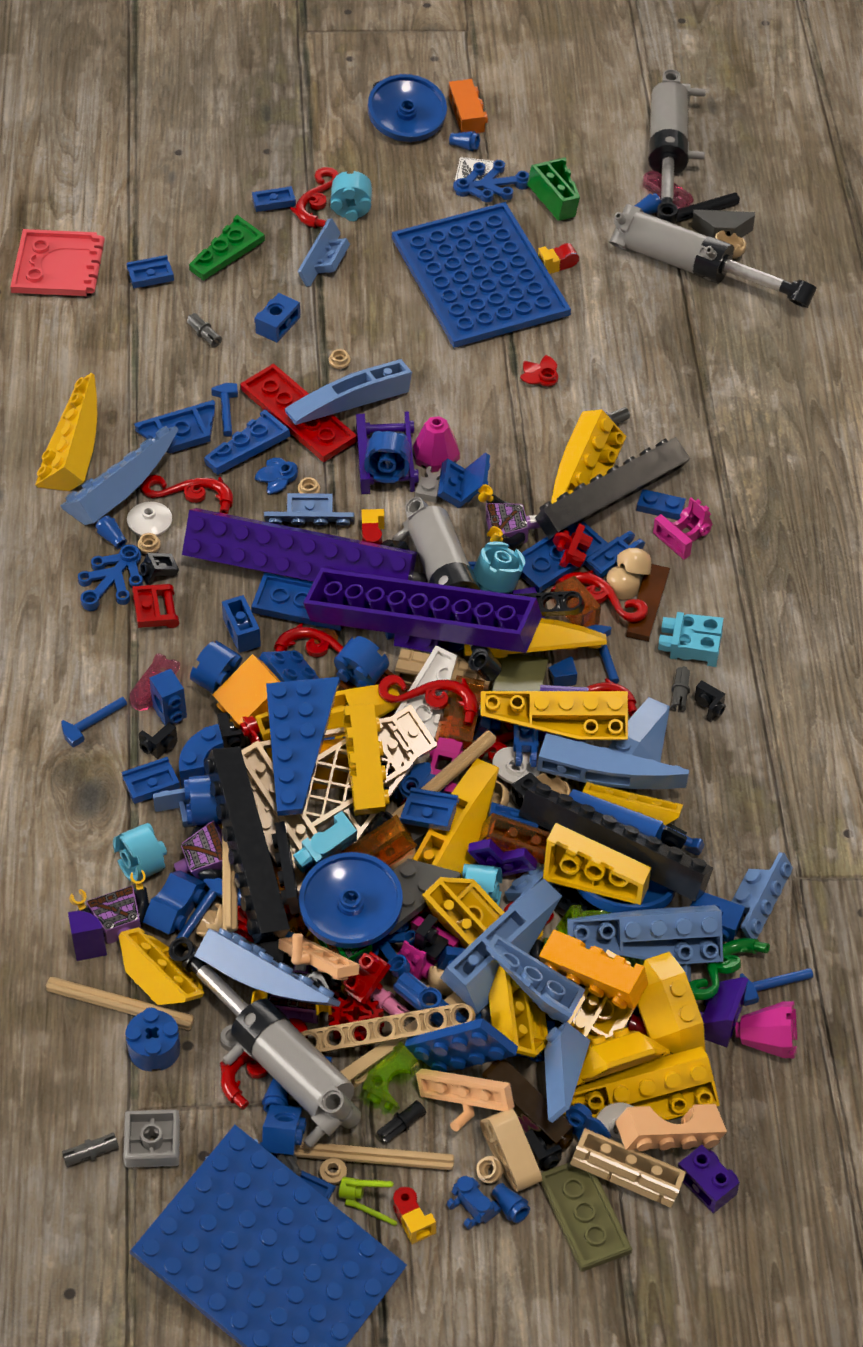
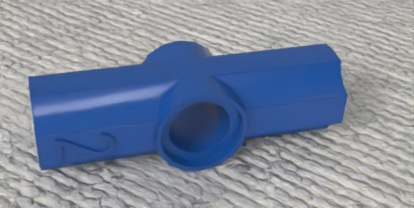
[393,972,467,1027]

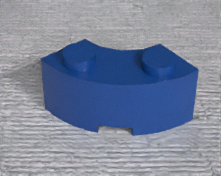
[179,724,224,788]
[143,871,206,934]

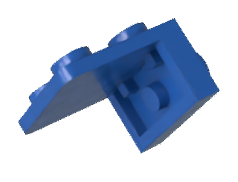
[438,453,490,508]
[259,651,320,682]

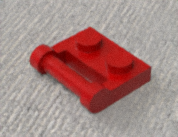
[132,584,180,628]

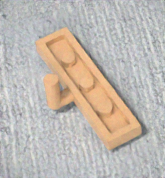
[278,933,359,980]
[416,1068,514,1132]

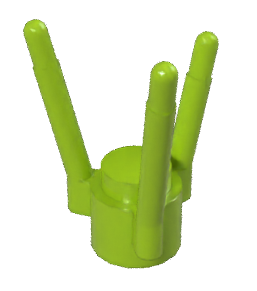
[339,1176,397,1226]

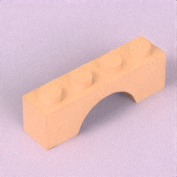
[615,1104,727,1151]

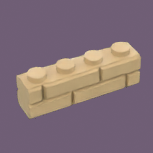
[395,649,493,696]
[570,1128,686,1208]

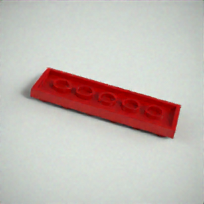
[240,363,357,463]

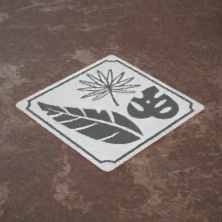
[455,157,494,181]

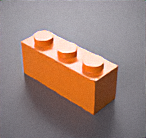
[448,79,488,133]

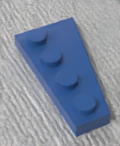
[204,409,290,475]

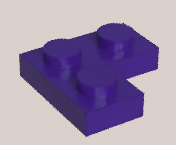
[468,839,537,877]

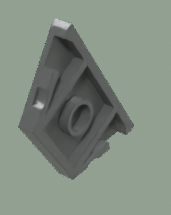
[388,858,461,936]

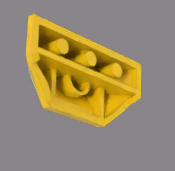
[583,782,683,825]
[422,877,505,949]
[119,927,204,1005]
[567,949,637,1039]
[637,951,705,1054]
[488,964,548,1058]
[576,1027,670,1086]

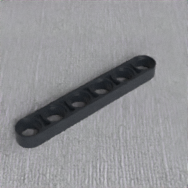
[513,591,585,617]

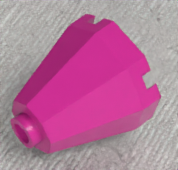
[413,416,460,472]
[735,1001,797,1058]

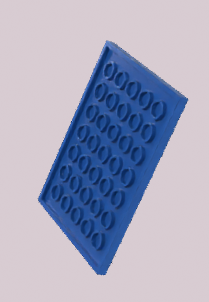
[392,202,571,348]
[129,1125,407,1347]

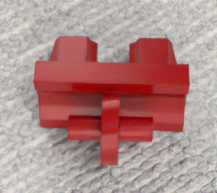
[553,523,593,568]
[343,951,391,1004]

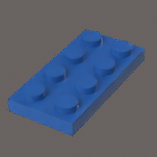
[521,522,608,593]
[251,572,343,631]
[404,1018,518,1072]

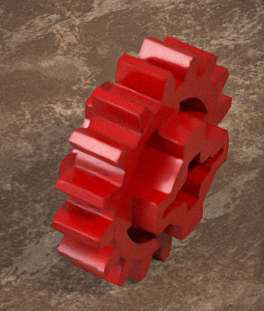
[328,993,385,1048]

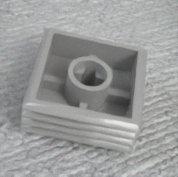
[123,1110,180,1167]

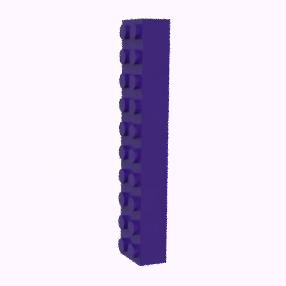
[182,508,417,581]
[303,568,542,653]

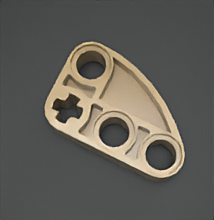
[480,1108,542,1192]

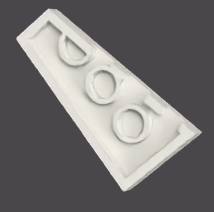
[395,646,457,740]

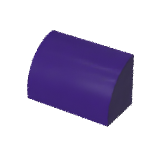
[68,911,107,961]

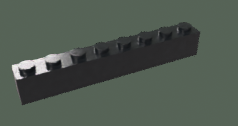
[535,437,691,540]
[204,747,290,944]
[519,783,713,901]

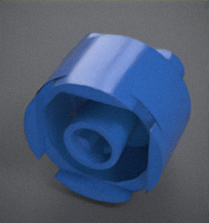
[364,431,411,483]
[334,636,389,688]
[190,640,243,694]
[184,775,222,826]
[125,1007,180,1071]

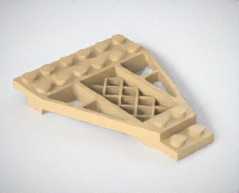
[241,704,437,893]

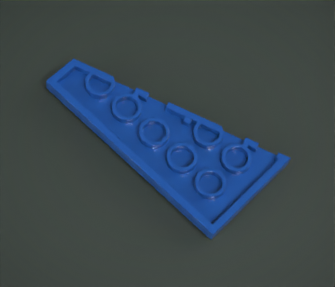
[266,677,340,816]

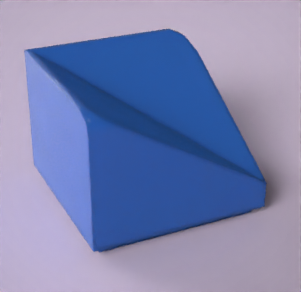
[548,657,577,686]

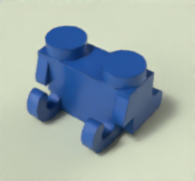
[446,1175,501,1229]

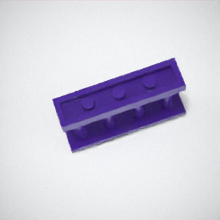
[356,412,419,494]

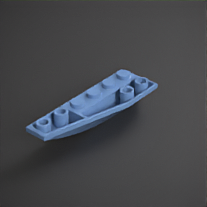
[285,359,412,425]
[60,426,179,525]
[537,733,689,789]
[440,878,562,1014]
[567,905,723,964]
[195,928,341,1007]

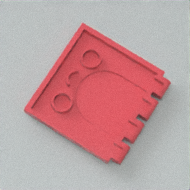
[10,229,105,296]

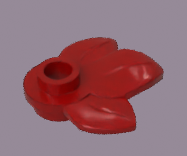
[520,355,558,386]
[240,715,260,745]

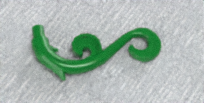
[689,938,770,1000]

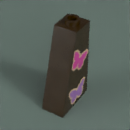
[482,1058,574,1150]

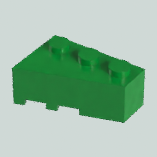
[527,157,580,221]

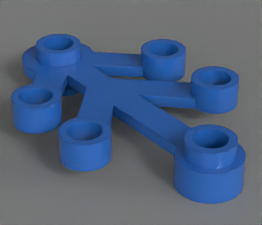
[453,160,529,203]
[78,544,143,611]
[371,922,415,978]

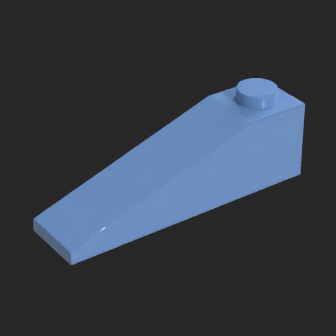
[608,697,670,762]
[486,934,585,1023]
[544,1022,590,1123]

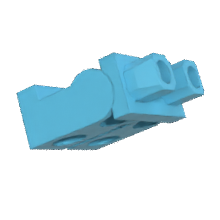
[658,612,724,667]
[293,811,357,874]

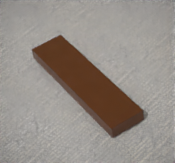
[626,564,670,642]

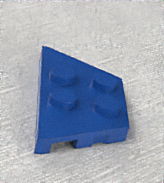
[134,400,215,453]

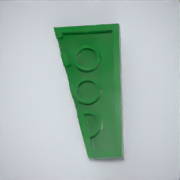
[189,215,265,281]

